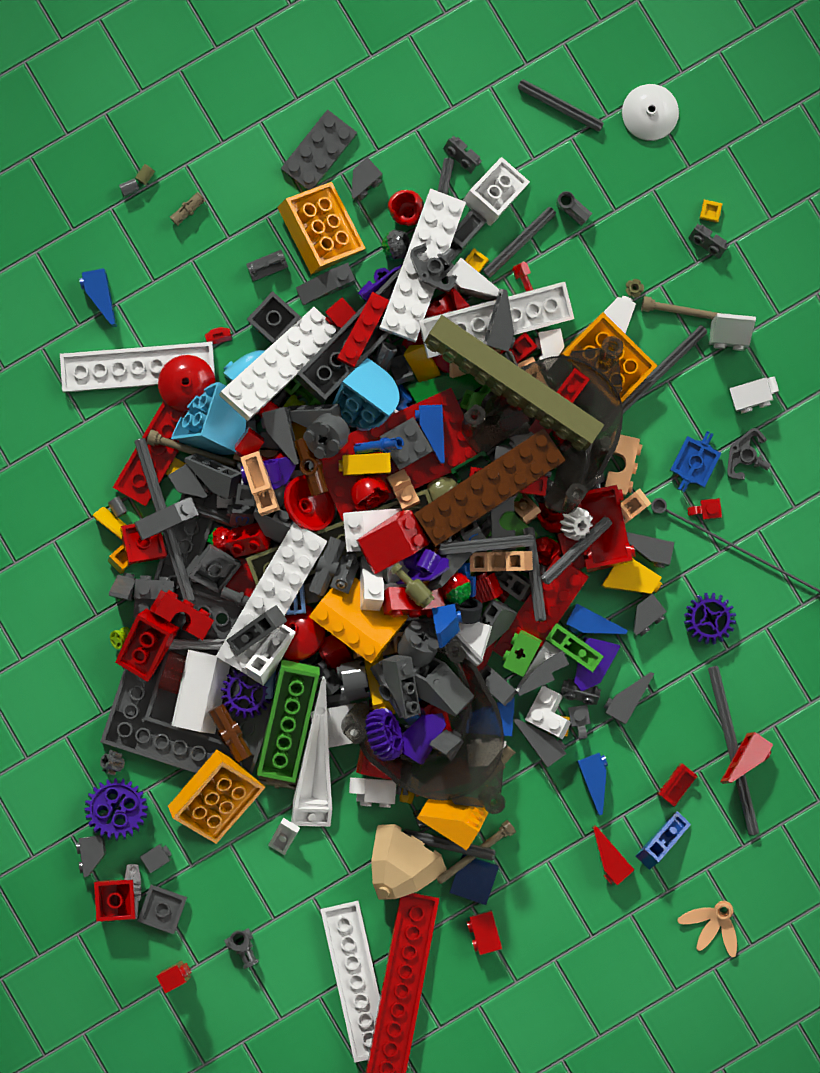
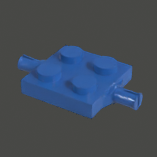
[670,431,721,493]

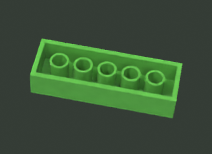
[257,659,320,783]

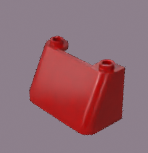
[571,485,636,573]

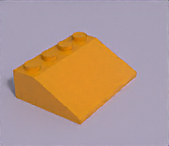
[277,182,366,274]
[561,312,657,407]
[309,578,409,664]
[168,750,265,844]
[417,793,490,850]

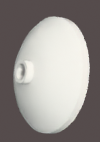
[622,84,679,141]

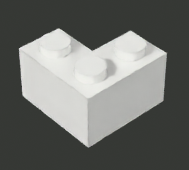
[525,685,571,740]

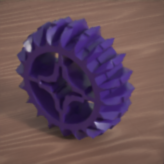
[684,593,736,645]
[221,669,271,718]
[365,708,404,761]

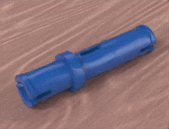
[354,437,404,455]

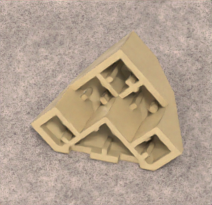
[371,824,447,900]

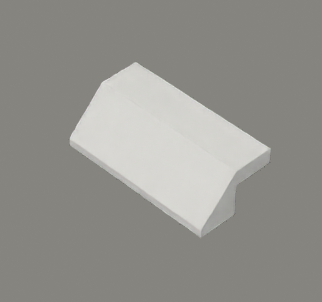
[172,650,230,734]

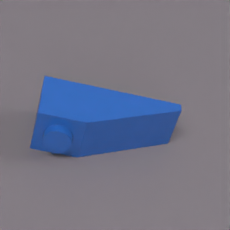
[80,268,117,327]
[415,405,445,464]
[565,603,628,635]
[577,753,608,815]
[635,811,691,870]

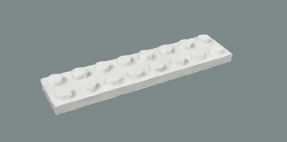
[379,189,466,342]
[418,282,574,358]
[219,307,339,421]
[60,342,215,393]
[216,522,328,676]
[320,900,380,1063]

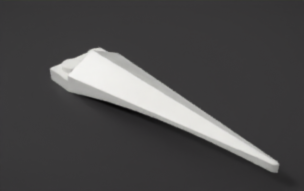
[291,676,332,827]

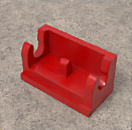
[657,763,697,807]

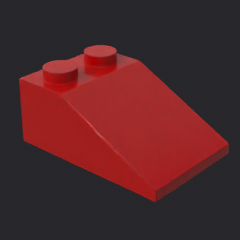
[356,510,429,574]
[115,608,179,682]

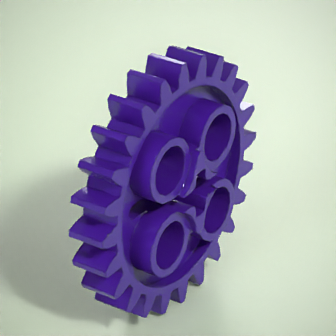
[84,778,148,841]

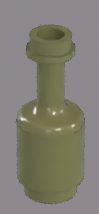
[390,563,435,609]

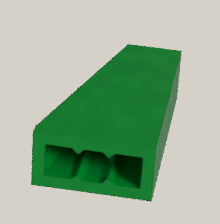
[406,374,483,404]

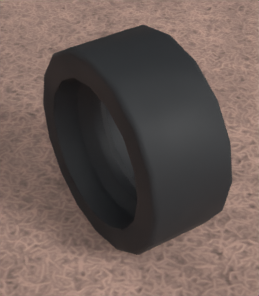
[446,597,483,624]

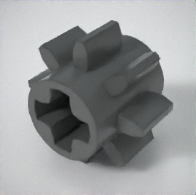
[100,750,125,775]

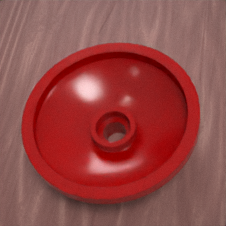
[158,355,216,412]
[284,475,335,531]
[283,605,326,661]

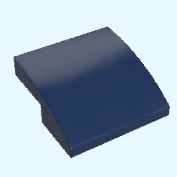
[450,854,499,905]

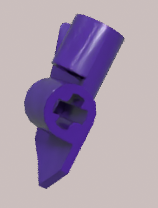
[357,264,403,302]
[241,457,296,490]
[396,549,449,585]
[574,637,620,691]
[402,713,446,765]

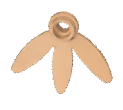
[677,901,737,957]

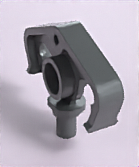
[410,243,457,292]
[727,428,771,480]

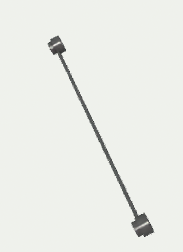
[651,498,820,593]

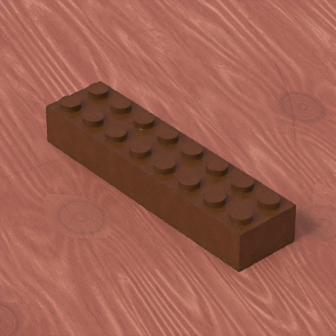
[414,428,566,548]

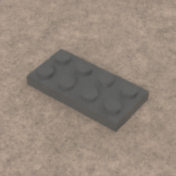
[281,109,357,190]

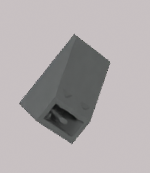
[414,657,474,717]

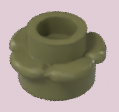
[625,279,644,298]

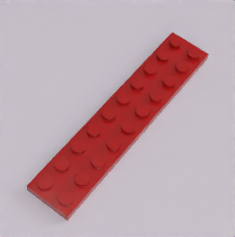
[366,893,439,1073]

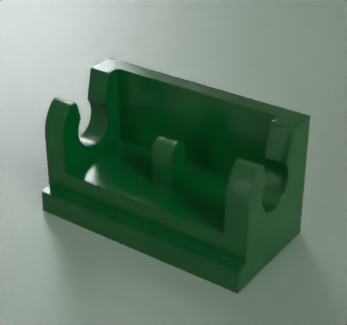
[451,451,492,484]

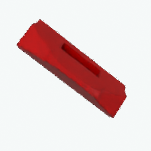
[205,327,232,345]

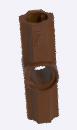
[294,438,328,497]
[208,704,252,763]

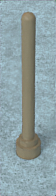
[641,296,723,320]
[146,429,237,468]
[437,820,516,884]

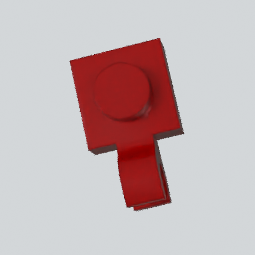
[687,498,722,520]

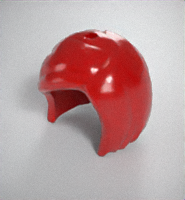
[388,190,424,226]

